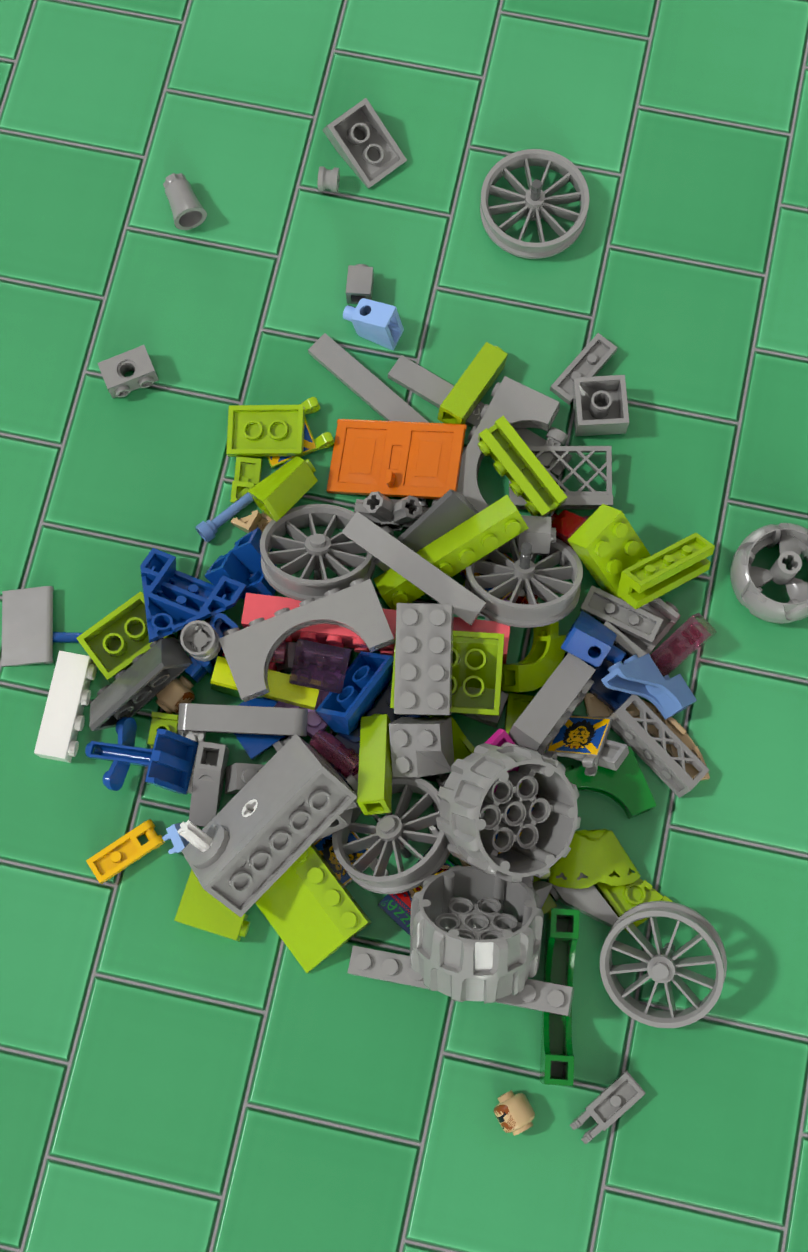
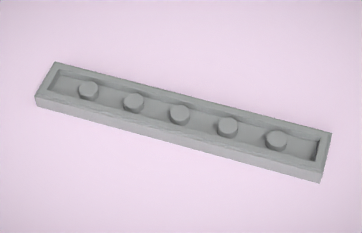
[308,333,429,423]
[341,511,487,626]

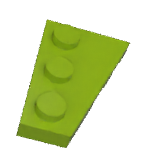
[594,868,673,933]

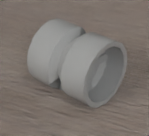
[180,620,221,662]

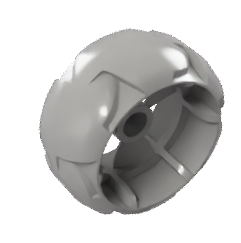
[730,523,808,624]

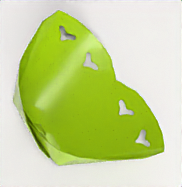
[549,829,641,889]

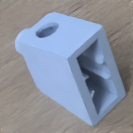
[343,298,404,351]

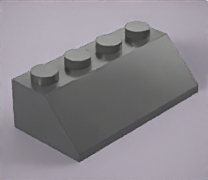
[373,489,479,572]
[89,637,193,731]

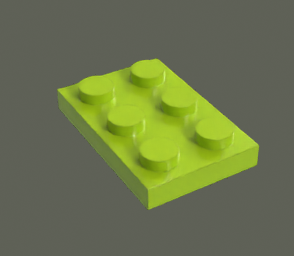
[226,405,305,457]

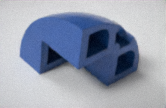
[205,528,277,599]

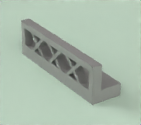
[608,694,709,798]

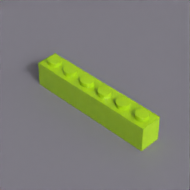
[373,495,529,610]

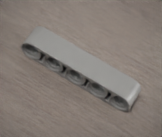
[178,703,308,737]

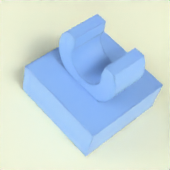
[162,822,190,854]

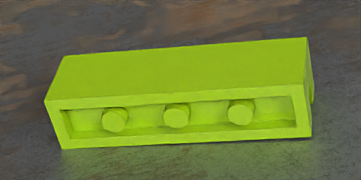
[477,415,567,517]
[617,533,715,609]

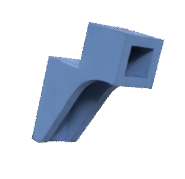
[601,653,697,720]

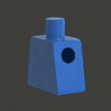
[561,610,626,667]

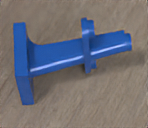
[85,717,198,795]

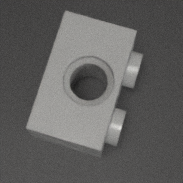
[97,345,159,399]

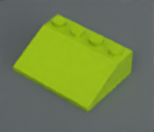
[390,630,504,716]
[255,843,372,973]

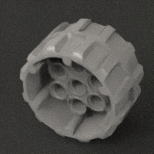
[436,742,581,883]
[410,865,544,1004]

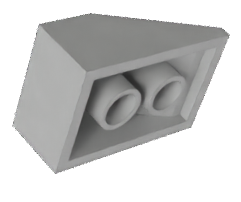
[322,98,407,188]

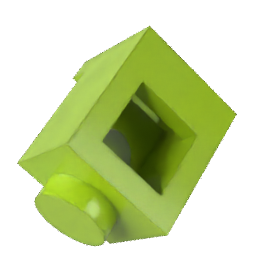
[147,711,178,747]

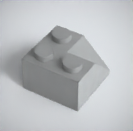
[573,375,629,436]
[389,717,454,778]

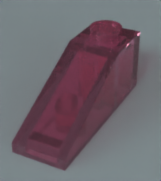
[650,613,717,677]

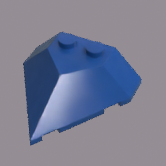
[140,548,246,643]

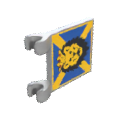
[542,715,613,776]

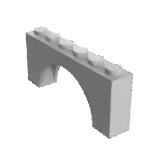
[432,376,560,512]
[218,578,395,702]

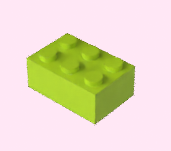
[567,504,651,600]
[76,591,175,684]

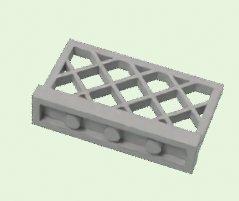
[509,446,613,510]

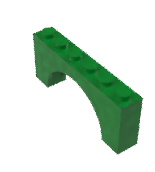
[484,746,657,819]
[540,908,580,1086]

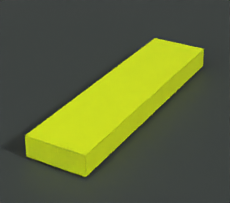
[210,656,321,710]

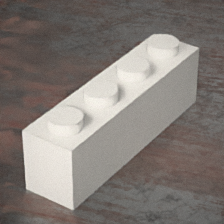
[34,651,97,763]

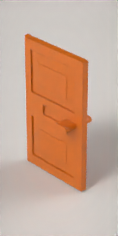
[326,419,467,499]

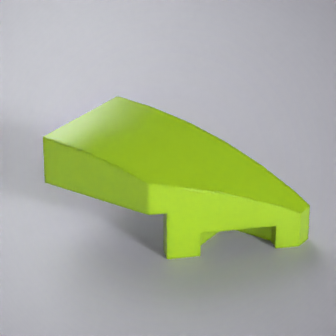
[230,456,263,503]

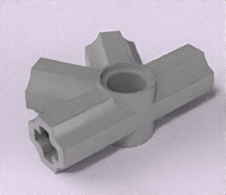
[354,492,429,531]

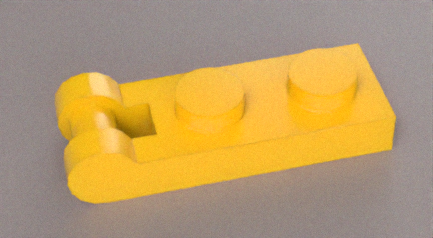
[86,819,165,884]

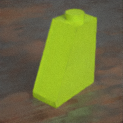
[248,456,318,522]
[174,869,250,942]

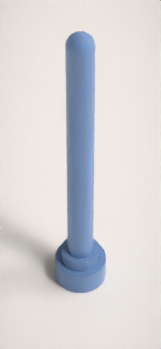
[195,459,291,543]

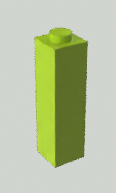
[437,342,508,424]
[357,714,392,815]

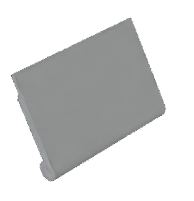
[1,586,54,667]

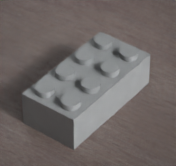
[394,603,454,716]
[508,652,596,755]

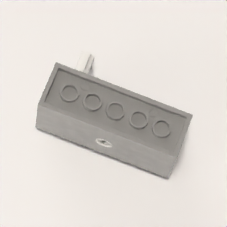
[177,733,357,917]

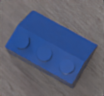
[315,651,394,735]

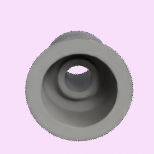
[163,173,207,230]

